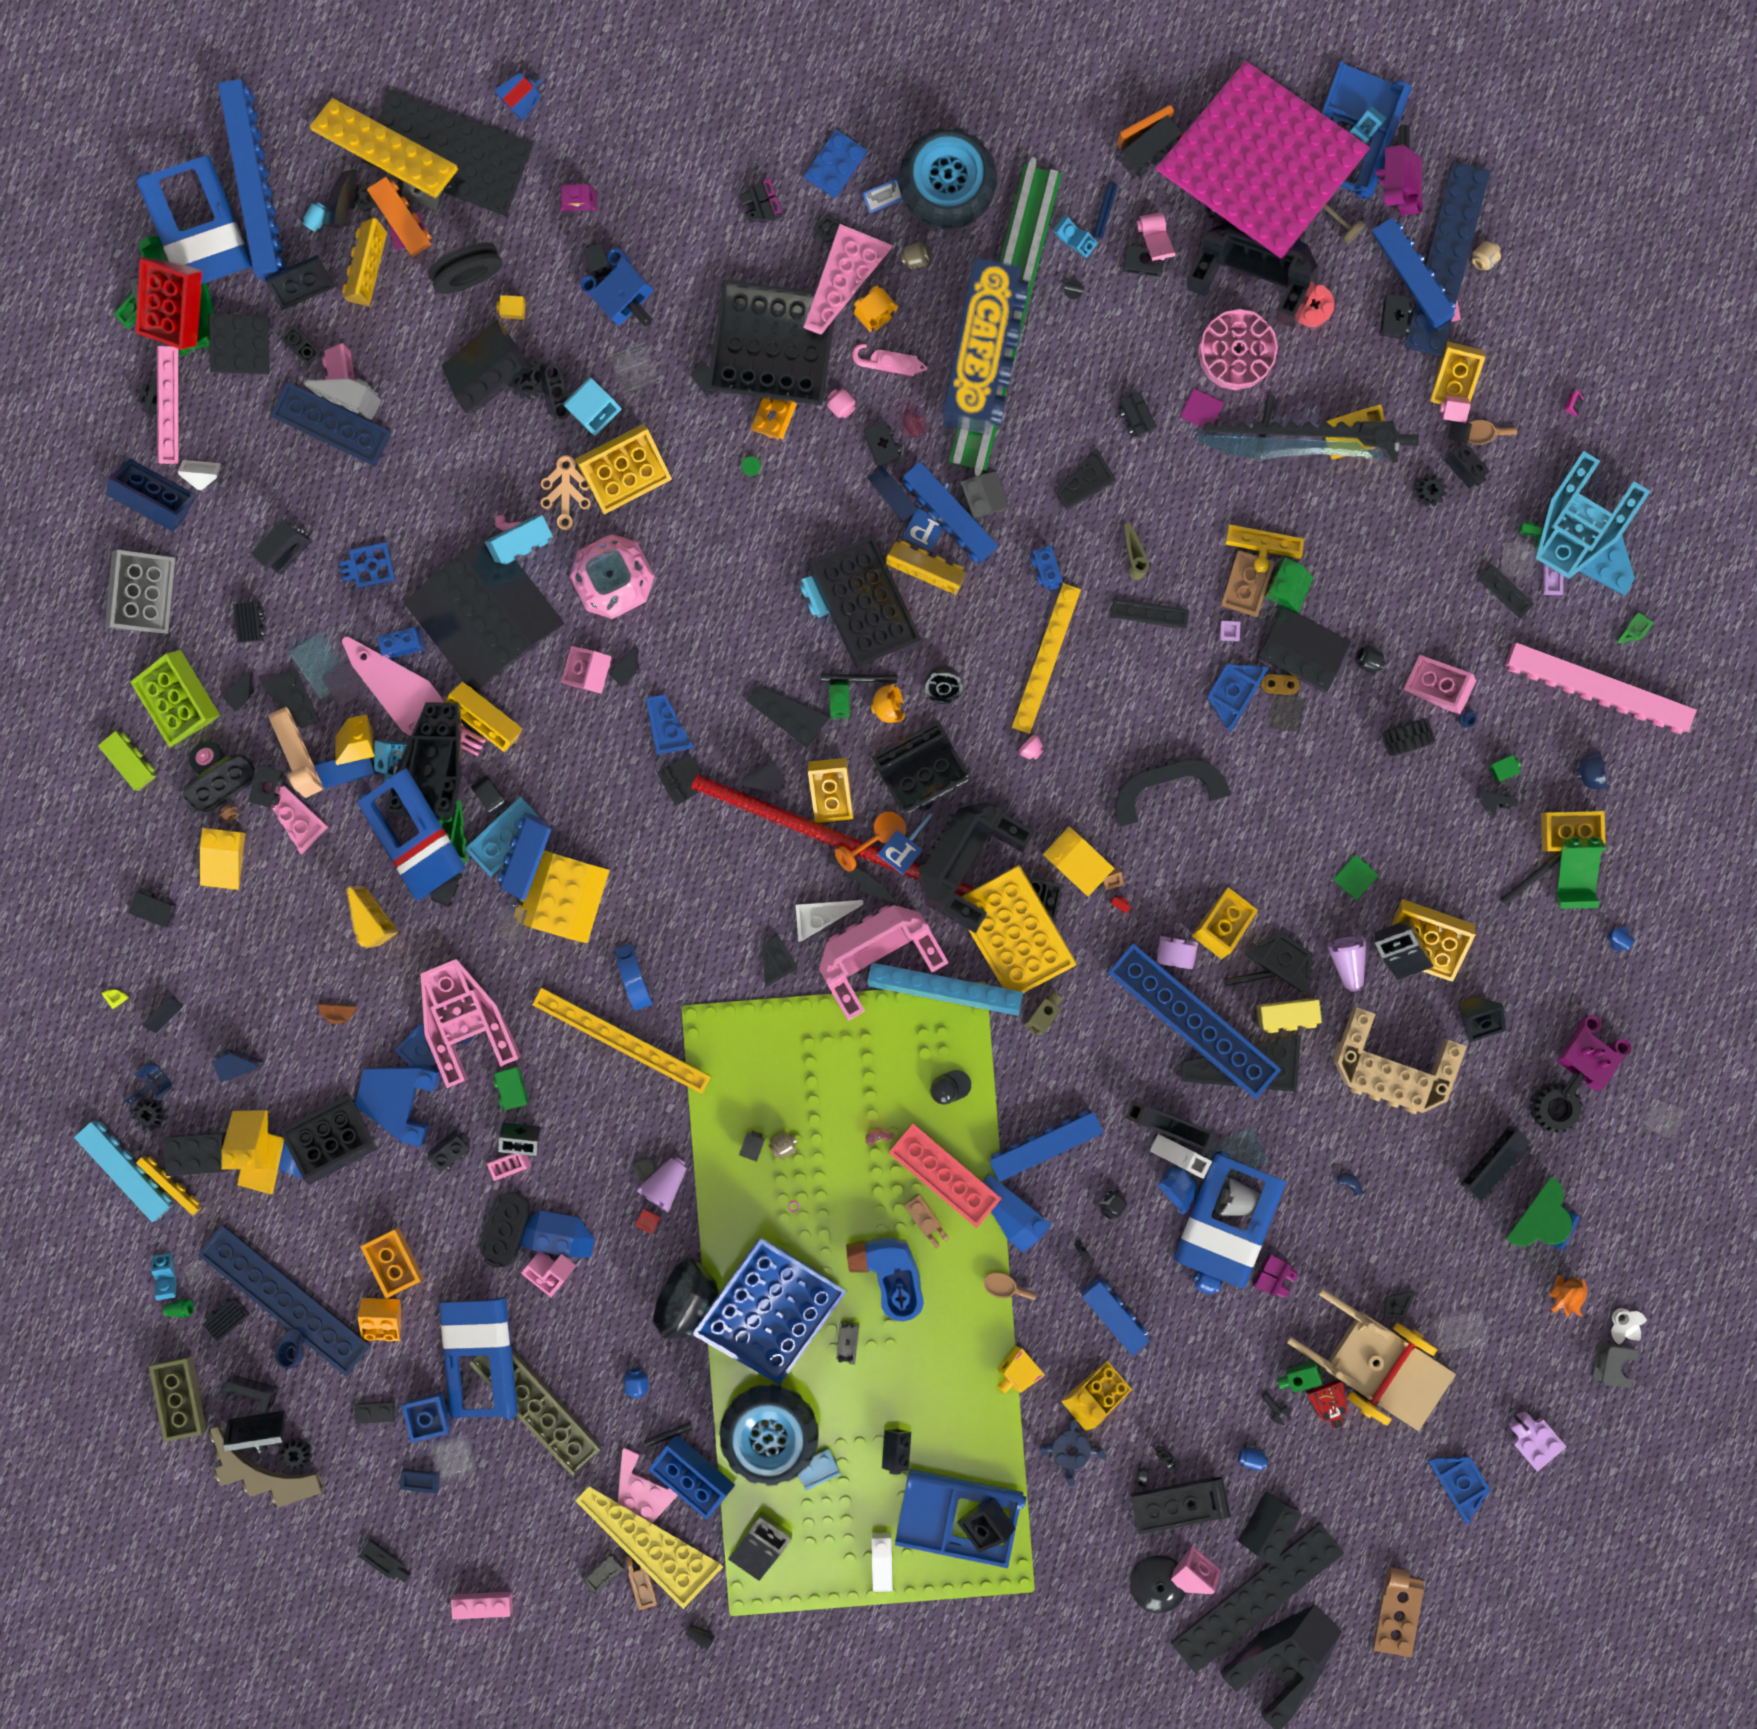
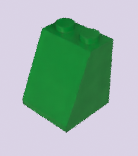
[1264,558,1314,613]

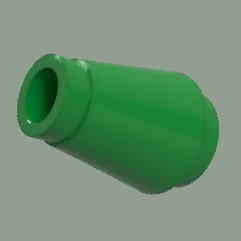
[163,1299,194,1318]

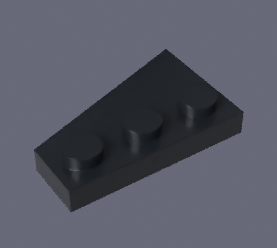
[261,668,320,729]

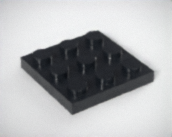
[208,313,270,375]

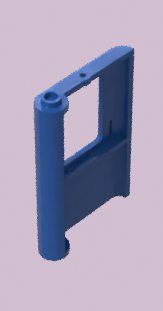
[1322,61,1412,199]
[895,1469,1026,1568]

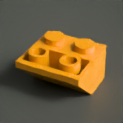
[358,1298,401,1342]

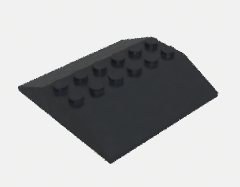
[707,280,835,406]
[404,533,565,692]

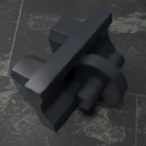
[135,379,157,415]

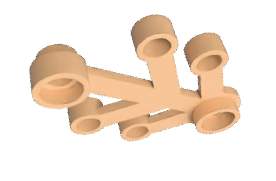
[541,455,591,530]

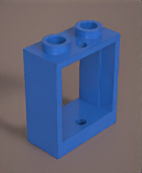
[377,627,427,659]

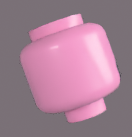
[827,389,856,418]

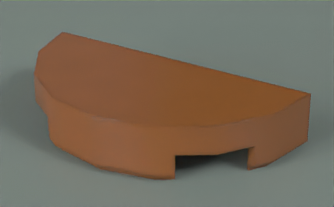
[318,1004,357,1024]

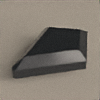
[355,184,378,212]
[813,215,852,243]
[1384,1291,1416,1318]

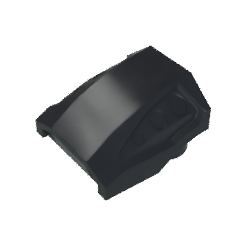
[1027,877,1064,922]

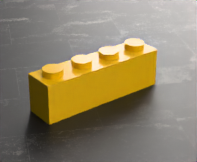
[445,682,523,752]

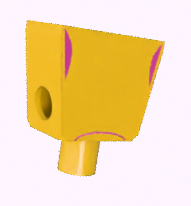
[997,1346,1045,1394]

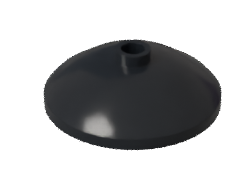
[1130,1555,1186,1613]

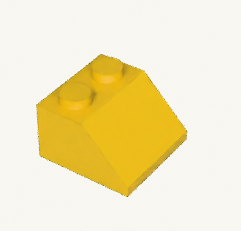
[335,714,374,765]

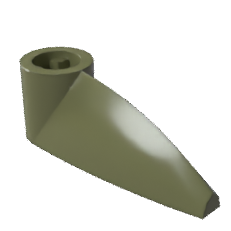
[1124,523,1149,580]

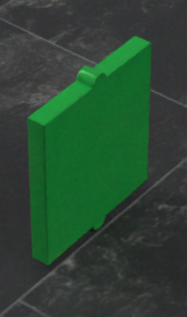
[1333,855,1379,901]

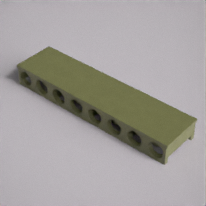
[469,1347,602,1476]

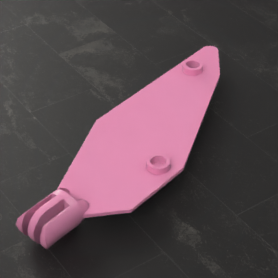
[342,637,486,756]

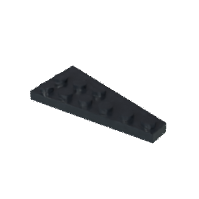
[1181,1035,1301,1092]

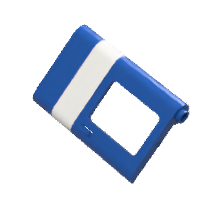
[136,155,253,284]
[1173,1150,1287,1289]
[438,1297,518,1420]

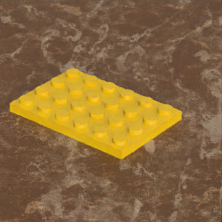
[960,865,1077,993]

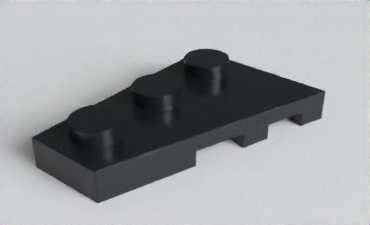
[1057,448,1116,510]

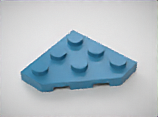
[1579,535,1635,596]

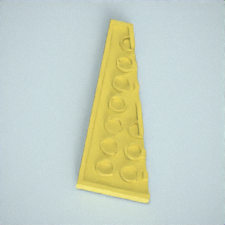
[575,1486,723,1609]

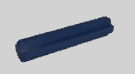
[1093,182,1118,239]

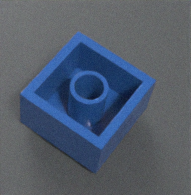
[402,1392,452,1443]

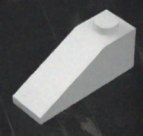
[872,1532,892,1591]

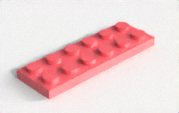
[889,1123,1002,1228]

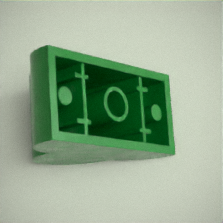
[1506,1177,1572,1247]

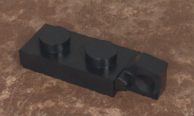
[359,1539,411,1583]

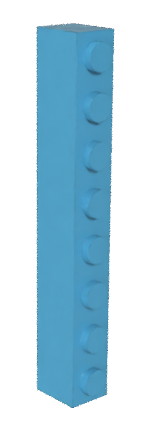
[868,963,1023,1016]

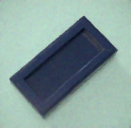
[400,1469,440,1493]

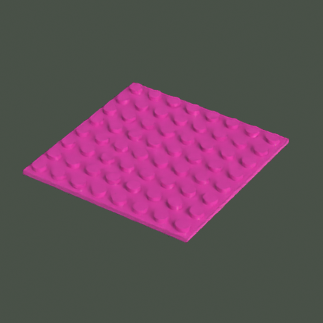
[1156,61,1371,258]

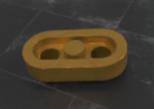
[1261,674,1300,695]

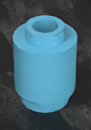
[302,202,326,232]

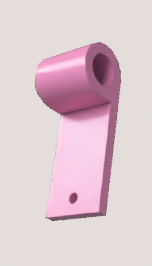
[1136,212,1175,261]

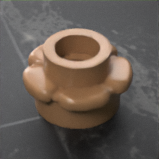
[220,805,239,822]

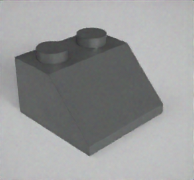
[960,472,1009,520]

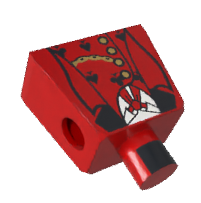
[1306,1379,1348,1428]

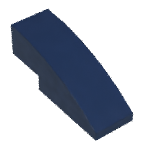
[867,466,918,523]

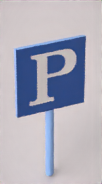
[903,483,949,552]
[877,813,933,875]

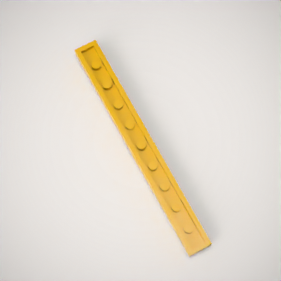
[532,988,711,1094]

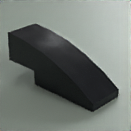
[324,169,357,228]

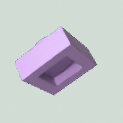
[1219,621,1240,642]

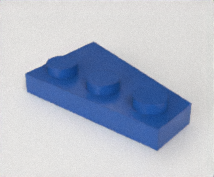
[645,695,695,755]

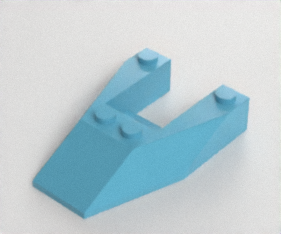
[1536,451,1651,579]

